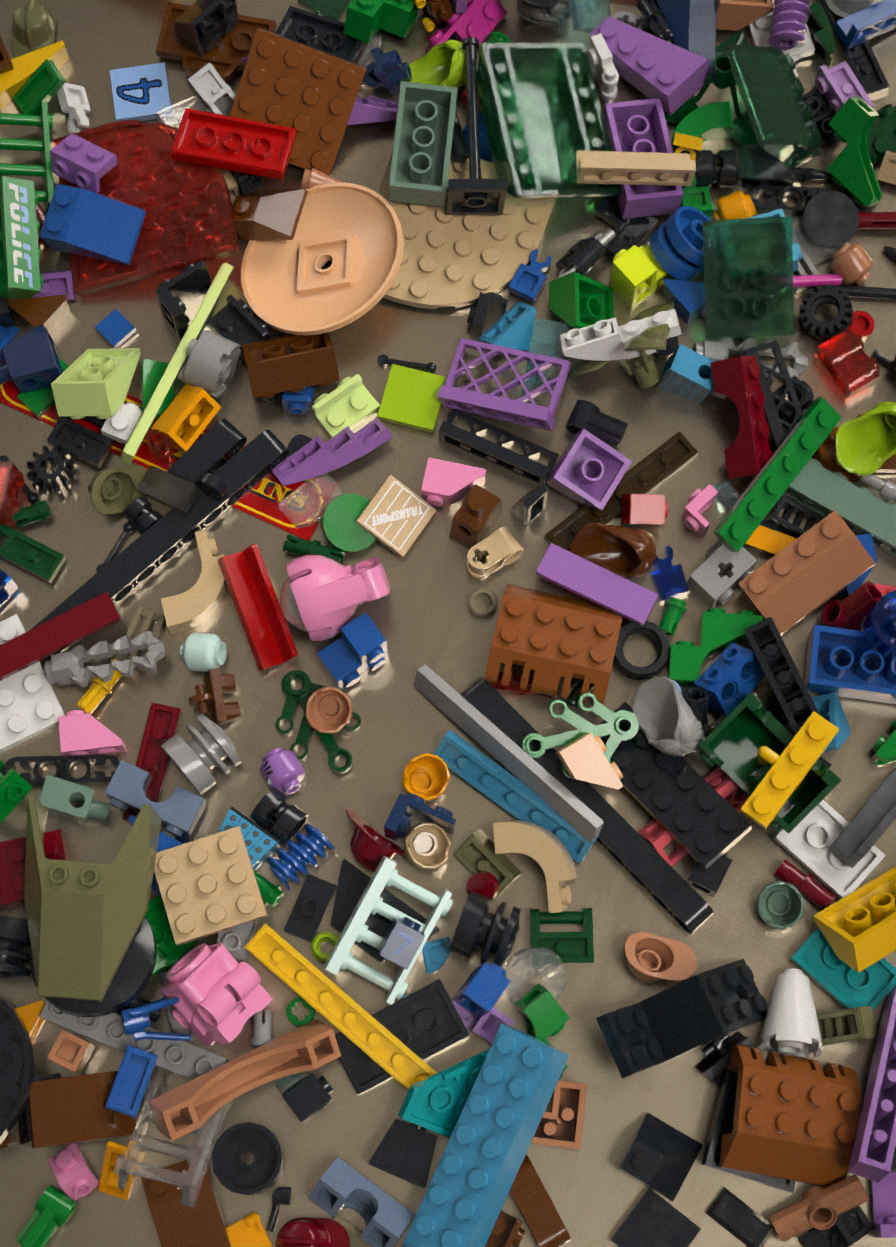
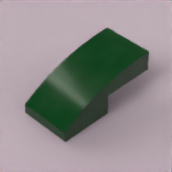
[806,2,835,68]

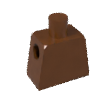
[449,484,503,549]

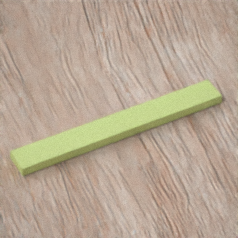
[120,262,234,466]

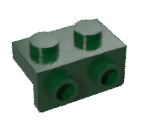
[867,104,896,164]

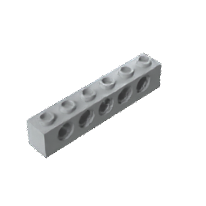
[40,1001,230,1080]

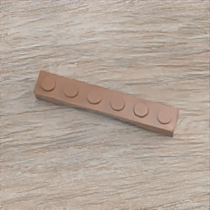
[148,1019,341,1141]

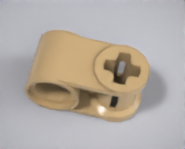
[467,526,524,579]

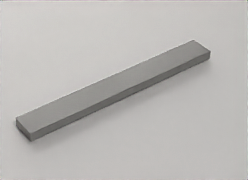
[414,664,604,843]

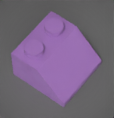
[545,429,632,511]

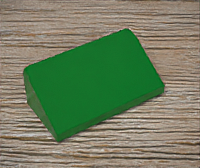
[142,359,174,420]

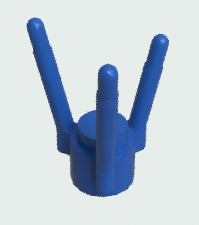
[121,997,192,1041]

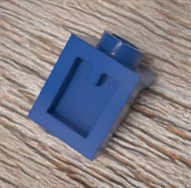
[282,386,314,415]

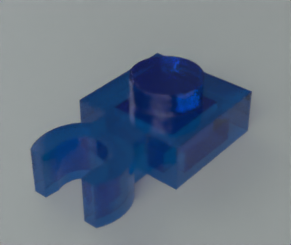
[651,546,689,602]

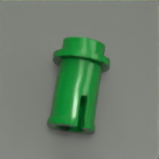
[659,597,687,637]
[254,870,284,908]

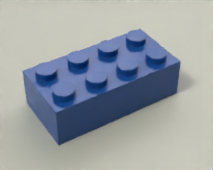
[804,625,896,704]

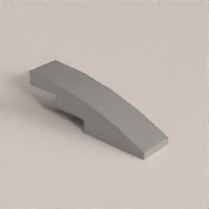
[188,62,236,116]

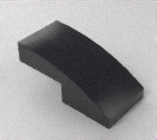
[798,1205,874,1247]

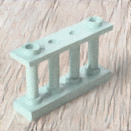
[324,856,453,1005]

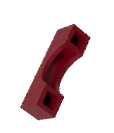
[711,356,773,479]

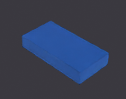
[105,1045,158,1118]

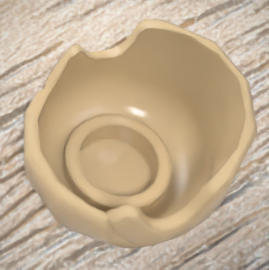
[404,822,451,869]

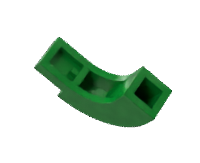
[671,101,733,189]

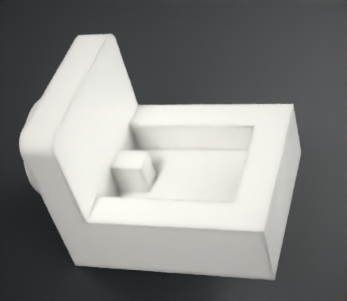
[101,402,143,445]

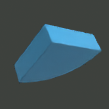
[421,936,451,975]

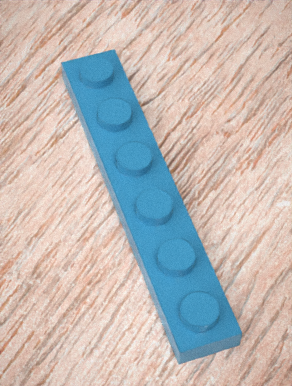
[433,730,598,864]

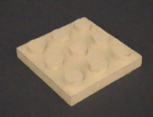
[154,826,268,946]

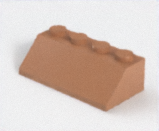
[738,510,876,635]

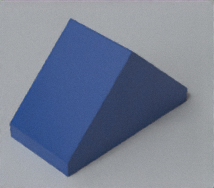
[661,279,722,325]

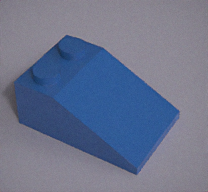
[39,184,146,265]

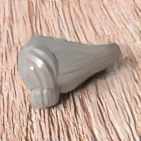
[631,676,705,757]

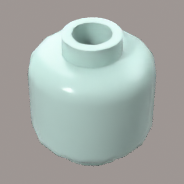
[180,633,227,672]

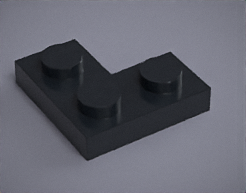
[595,189,658,259]

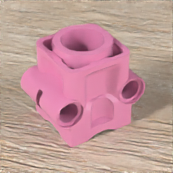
[160,943,273,1047]

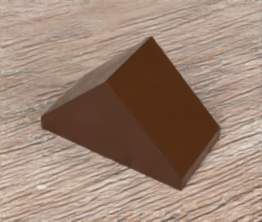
[8,295,71,334]

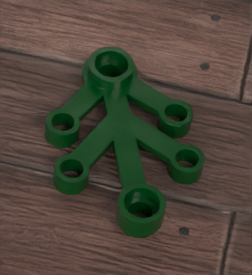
[275,670,361,774]

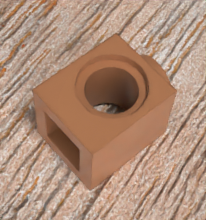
[47,1030,96,1075]

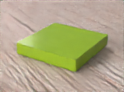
[377,364,447,433]

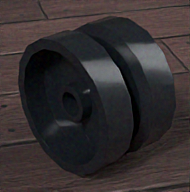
[212,1122,286,1196]

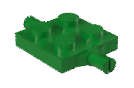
[145,896,198,980]

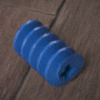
[267,824,336,891]

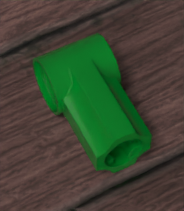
[16,1185,78,1247]

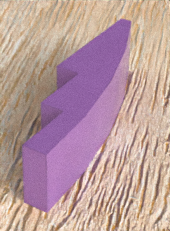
[272,418,392,486]

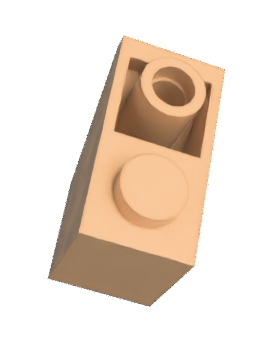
[556,733,623,789]

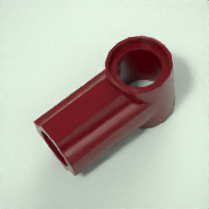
[821,581,884,630]

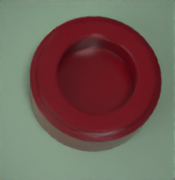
[466,871,499,901]

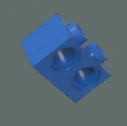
[694,642,766,716]
[453,962,511,1018]

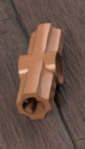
[769,1174,870,1242]

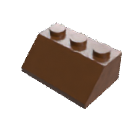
[242,332,340,399]

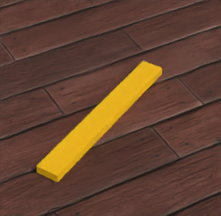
[244,923,437,1091]

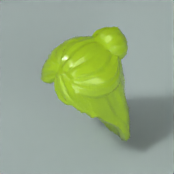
[409,40,479,89]
[835,401,896,476]

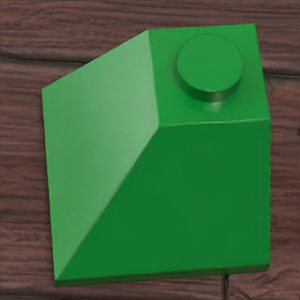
[549,272,614,329]

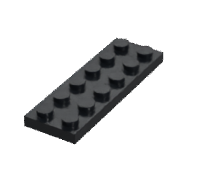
[600,702,751,870]

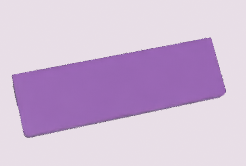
[536,543,659,625]

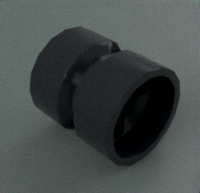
[695,150,737,187]
[250,787,309,845]

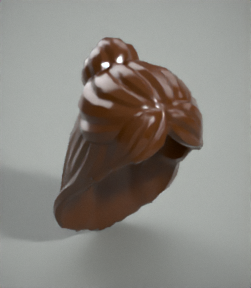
[569,522,657,579]

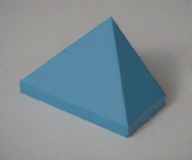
[478,301,536,351]
[812,692,851,752]

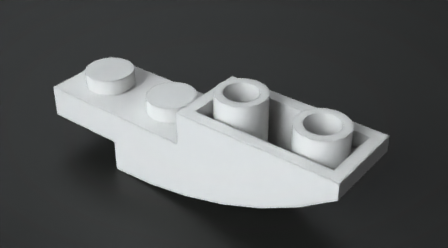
[560,309,682,361]

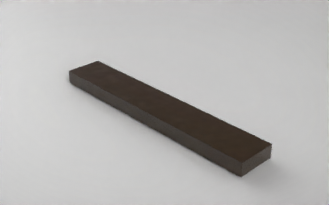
[544,431,699,552]

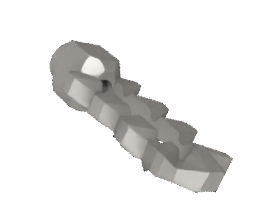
[693,335,808,382]
[45,631,166,687]

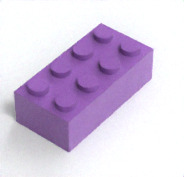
[601,98,683,219]

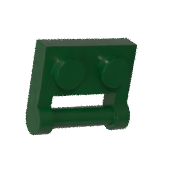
[530,908,594,965]

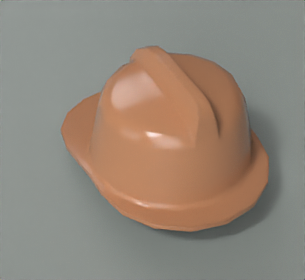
[624,932,698,983]

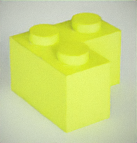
[609,244,673,310]

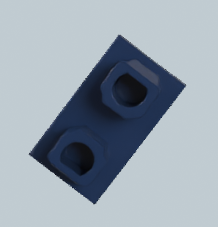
[363,47,412,95]

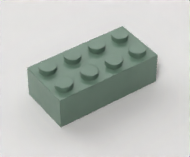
[388,81,458,207]

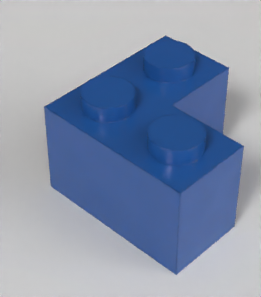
[317,612,388,688]

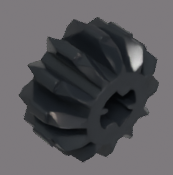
[27,445,77,495]

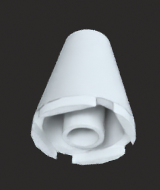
[759,968,823,1058]

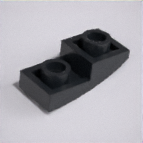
[790,88,837,147]

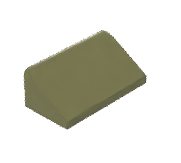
[453,830,522,898]

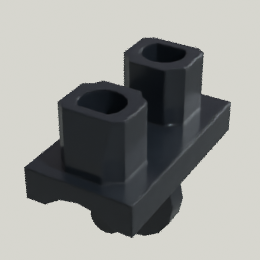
[695,1031,754,1088]

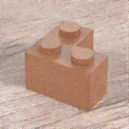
[530,1080,587,1151]

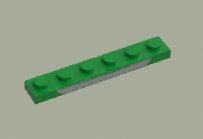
[713,398,842,552]

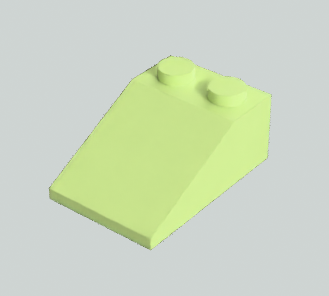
[51,348,141,419]

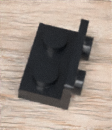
[206,294,270,366]

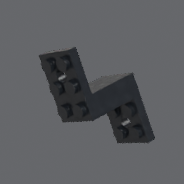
[596,959,768,1079]

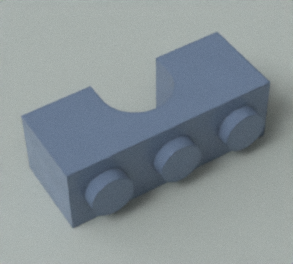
[104,760,207,838]
[308,1157,415,1247]

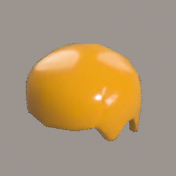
[401,753,450,802]

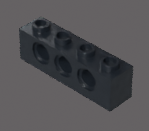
[744,617,820,735]

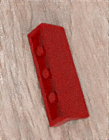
[218,544,298,672]

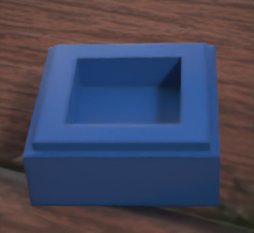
[95,309,136,348]

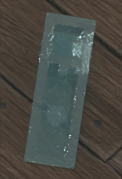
[521,318,569,403]

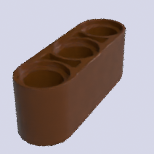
[509,1155,571,1247]

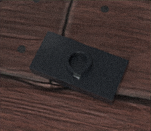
[283,874,337,943]

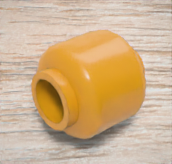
[714,190,757,226]

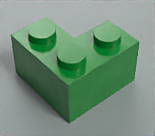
[343,0,418,44]

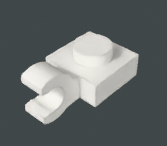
[57,83,91,135]

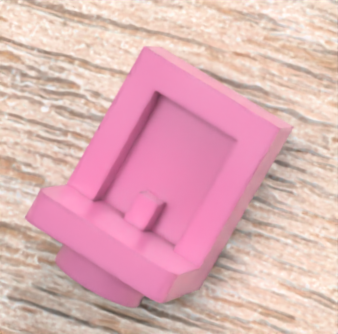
[682,484,718,536]
[48,1144,99,1201]

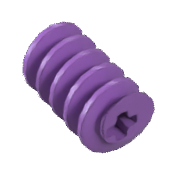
[769,0,811,50]

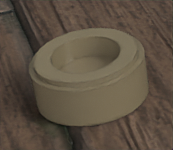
[468,588,498,619]

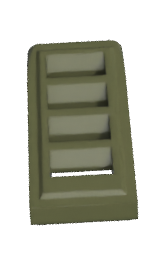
[817,1006,877,1046]

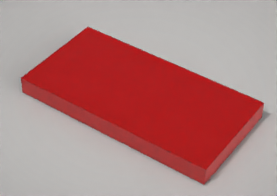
[170,108,297,180]

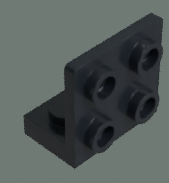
[155,260,211,340]

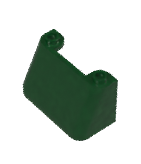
[698,693,842,834]

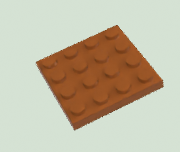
[229,28,367,176]

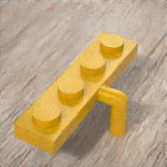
[740,711,839,830]

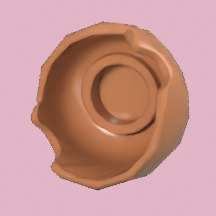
[306,687,352,734]

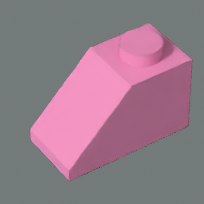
[421,457,486,507]
[58,710,126,756]

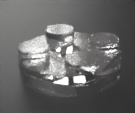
[505,947,567,1003]

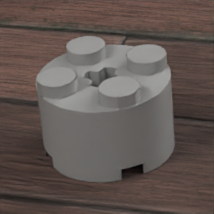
[178,330,241,398]

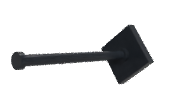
[445,37,507,215]

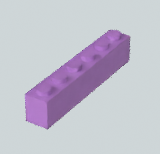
[848,985,896,1183]

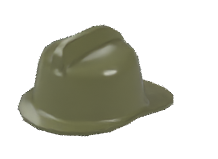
[10,0,56,58]
[88,465,156,514]

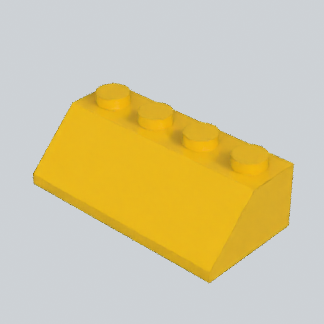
[813,866,896,973]

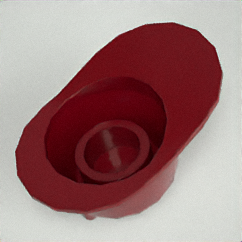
[345,809,405,871]
[275,1217,350,1247]

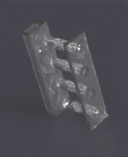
[114,1067,230,1207]

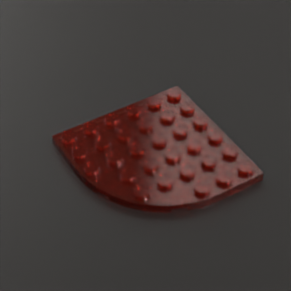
[54,120,240,296]

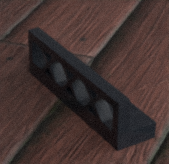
[740,340,803,454]
[438,408,559,486]
[829,767,896,868]

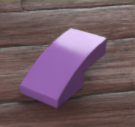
[451,987,515,1045]

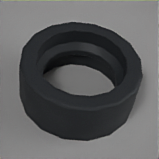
[613,621,670,680]

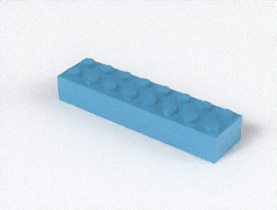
[402,1024,569,1247]

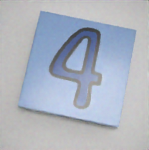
[110,62,173,124]

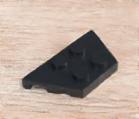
[330,859,440,963]

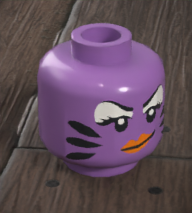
[260,748,305,795]

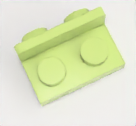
[312,374,380,438]

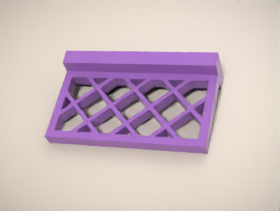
[437,338,571,432]

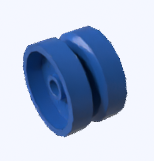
[649,206,724,281]

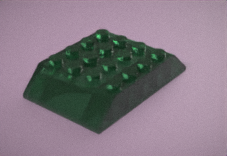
[477,43,622,198]

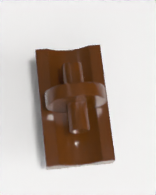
[188,668,240,728]

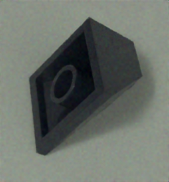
[617,1112,703,1202]

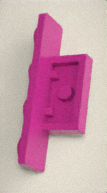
[424,0,507,53]

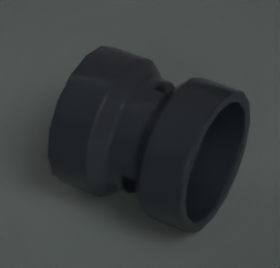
[123,497,163,535]

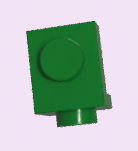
[681,186,715,221]

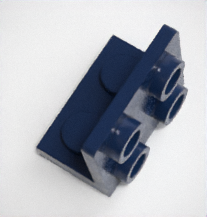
[384,793,456,842]

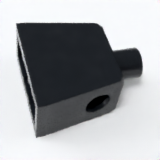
[368,1119,437,1189]

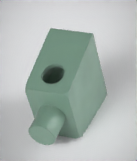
[39,775,110,826]

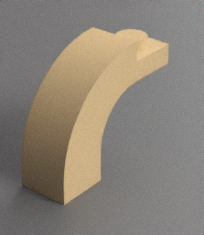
[161,529,227,634]
[493,820,577,913]

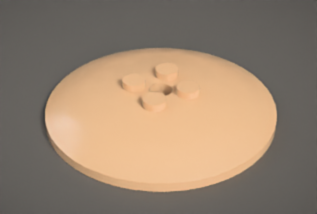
[241,182,404,335]

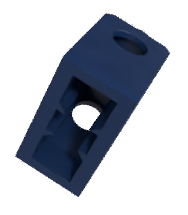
[0,324,63,393]

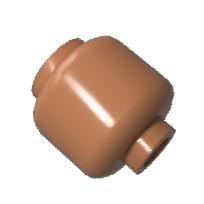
[830,242,873,286]

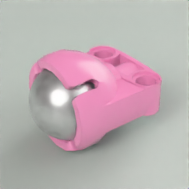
[280,555,390,641]

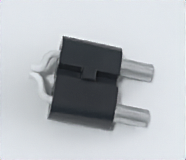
[556,228,616,279]

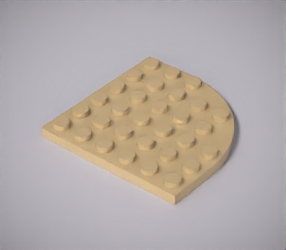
[378,151,560,309]

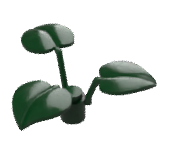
[663,31,777,147]

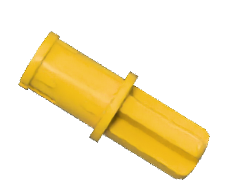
[77,658,122,714]

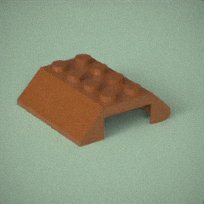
[484,584,623,705]
[719,1044,862,1187]

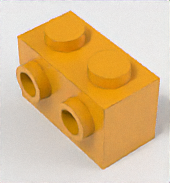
[151,384,221,452]

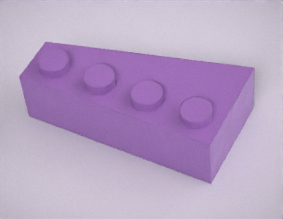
[589,16,710,116]

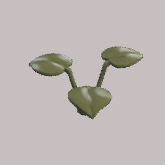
[567,301,675,388]

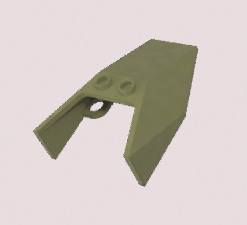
[24,796,162,1002]

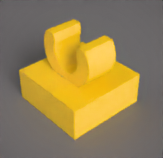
[673,132,704,160]

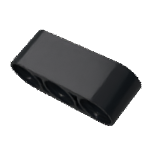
[166,418,247,496]

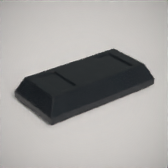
[706,1187,775,1247]

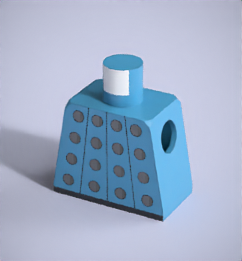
[656,344,726,402]
[217,807,280,870]

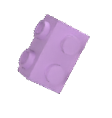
[815,61,874,114]

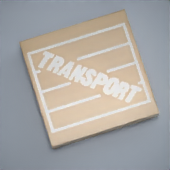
[355,474,436,558]

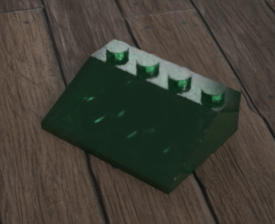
[724,44,823,167]
[703,216,795,339]

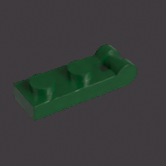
[0,522,66,583]

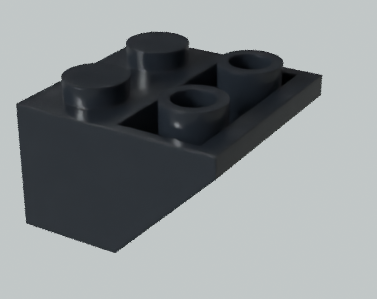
[174,0,239,57]

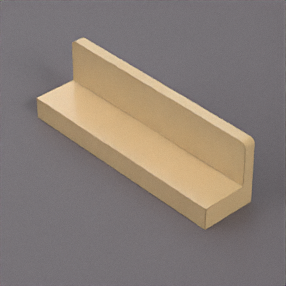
[576,151,696,186]

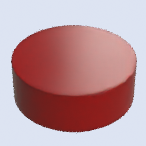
[846,311,875,341]

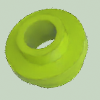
[311,932,338,963]

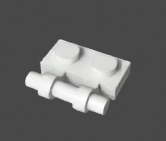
[587,33,619,103]

